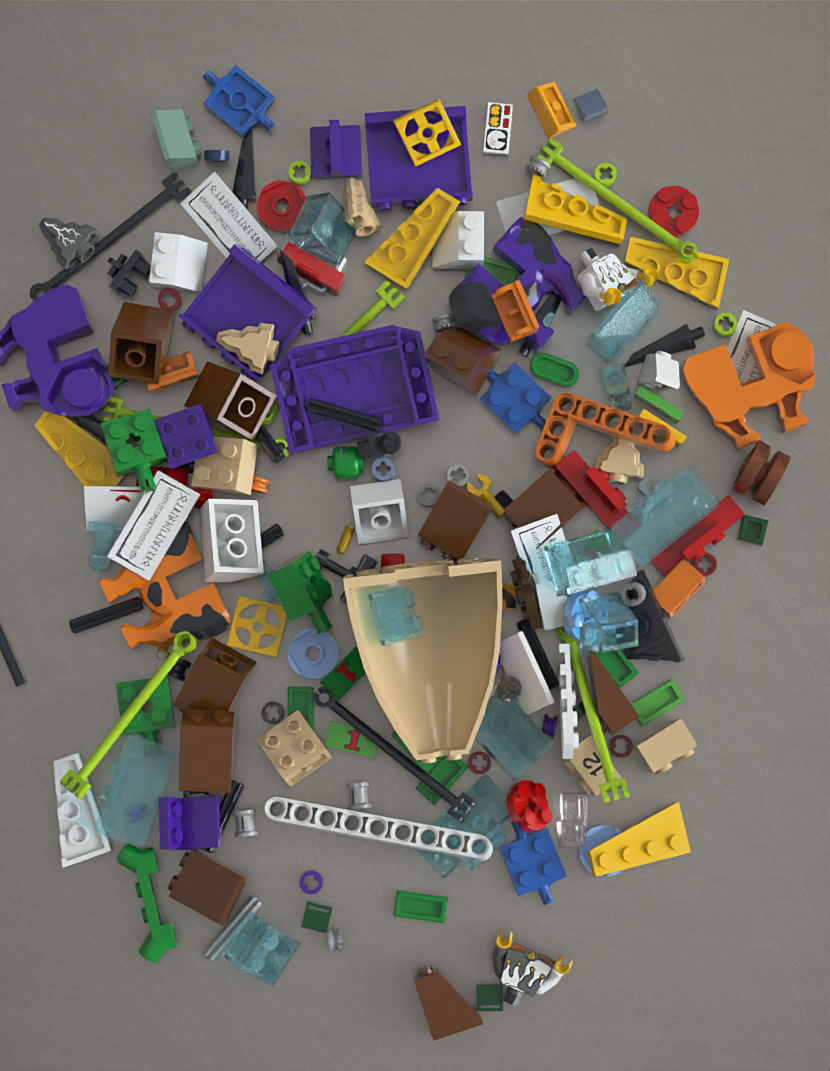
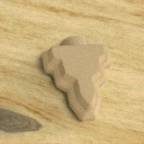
[343,177,381,236]
[216,323,279,374]
[594,431,644,484]

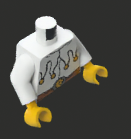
[578,248,658,311]

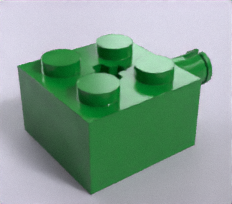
[101,408,166,493]
[267,550,333,634]
[116,676,176,758]

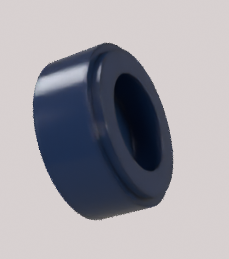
[204,150,229,163]

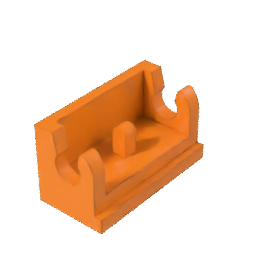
[491,280,540,342]
[146,350,199,394]
[653,559,705,619]

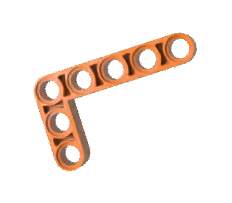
[535,392,675,468]

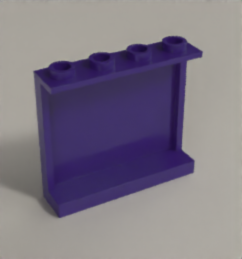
[365,106,473,211]
[179,244,318,381]

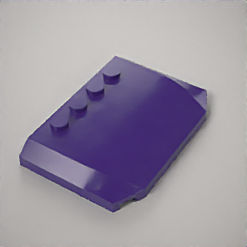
[270,325,440,453]

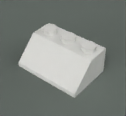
[199,499,264,582]
[500,631,554,716]

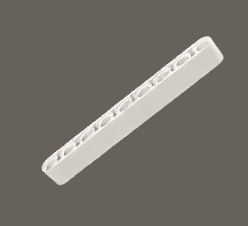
[265,797,493,861]

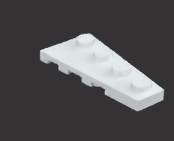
[557,644,579,759]
[53,753,112,868]

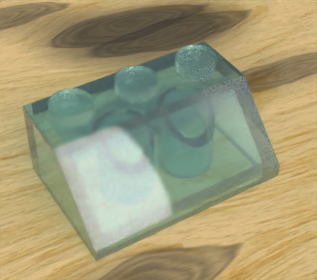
[586,279,661,364]
[544,528,637,597]
[475,687,554,781]

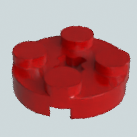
[256,180,307,232]
[648,186,699,237]
[506,780,552,833]

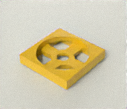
[393,98,461,167]
[227,596,287,658]

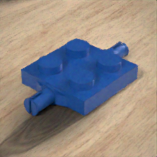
[203,65,275,137]
[479,362,551,434]
[499,822,567,905]

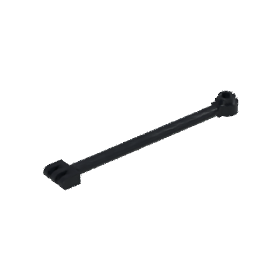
[29,172,191,301]
[314,687,477,823]

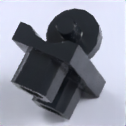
[107,250,151,298]
[357,432,402,459]

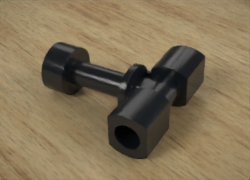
[316,549,378,604]

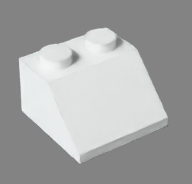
[432,211,484,269]
[149,232,208,293]
[350,479,409,545]

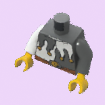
[492,930,573,1007]

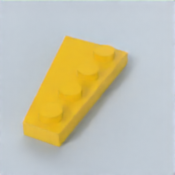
[524,174,627,244]
[364,188,460,289]
[624,237,729,309]
[34,411,125,486]
[587,802,691,877]

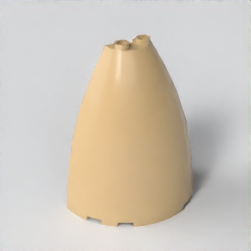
[343,558,502,763]

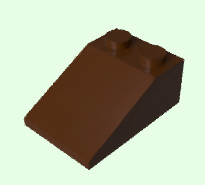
[587,652,640,735]

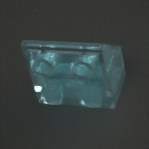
[289,192,355,265]
[368,586,424,646]
[579,592,638,652]
[223,912,301,987]

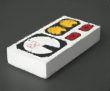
[483,102,513,156]

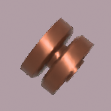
[732,440,791,506]

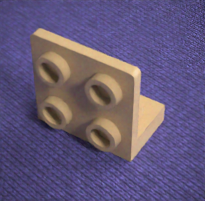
[257,710,333,787]

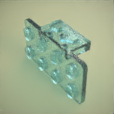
[611,467,719,566]
[95,734,176,847]
[416,775,509,878]

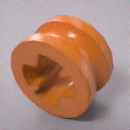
[251,476,270,494]

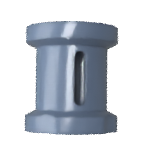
[372,458,395,482]

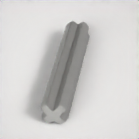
[203,896,261,961]

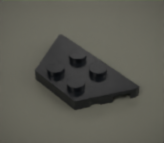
[607,569,685,663]

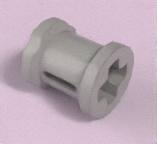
[346,782,372,810]
[232,809,258,837]

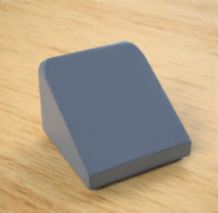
[574,89,608,122]

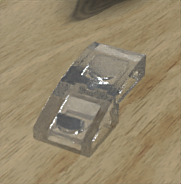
[557,793,588,847]

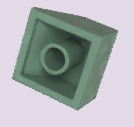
[151,109,201,171]

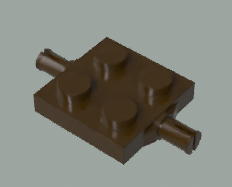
[510,558,542,631]

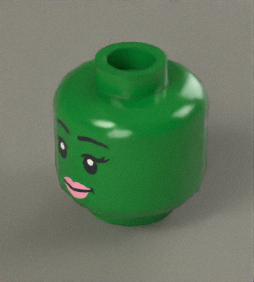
[327,446,364,480]

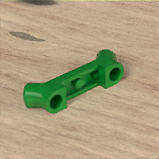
[117,843,178,963]

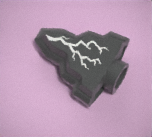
[39,217,98,270]

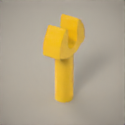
[467,474,505,518]

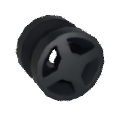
[166,653,192,682]

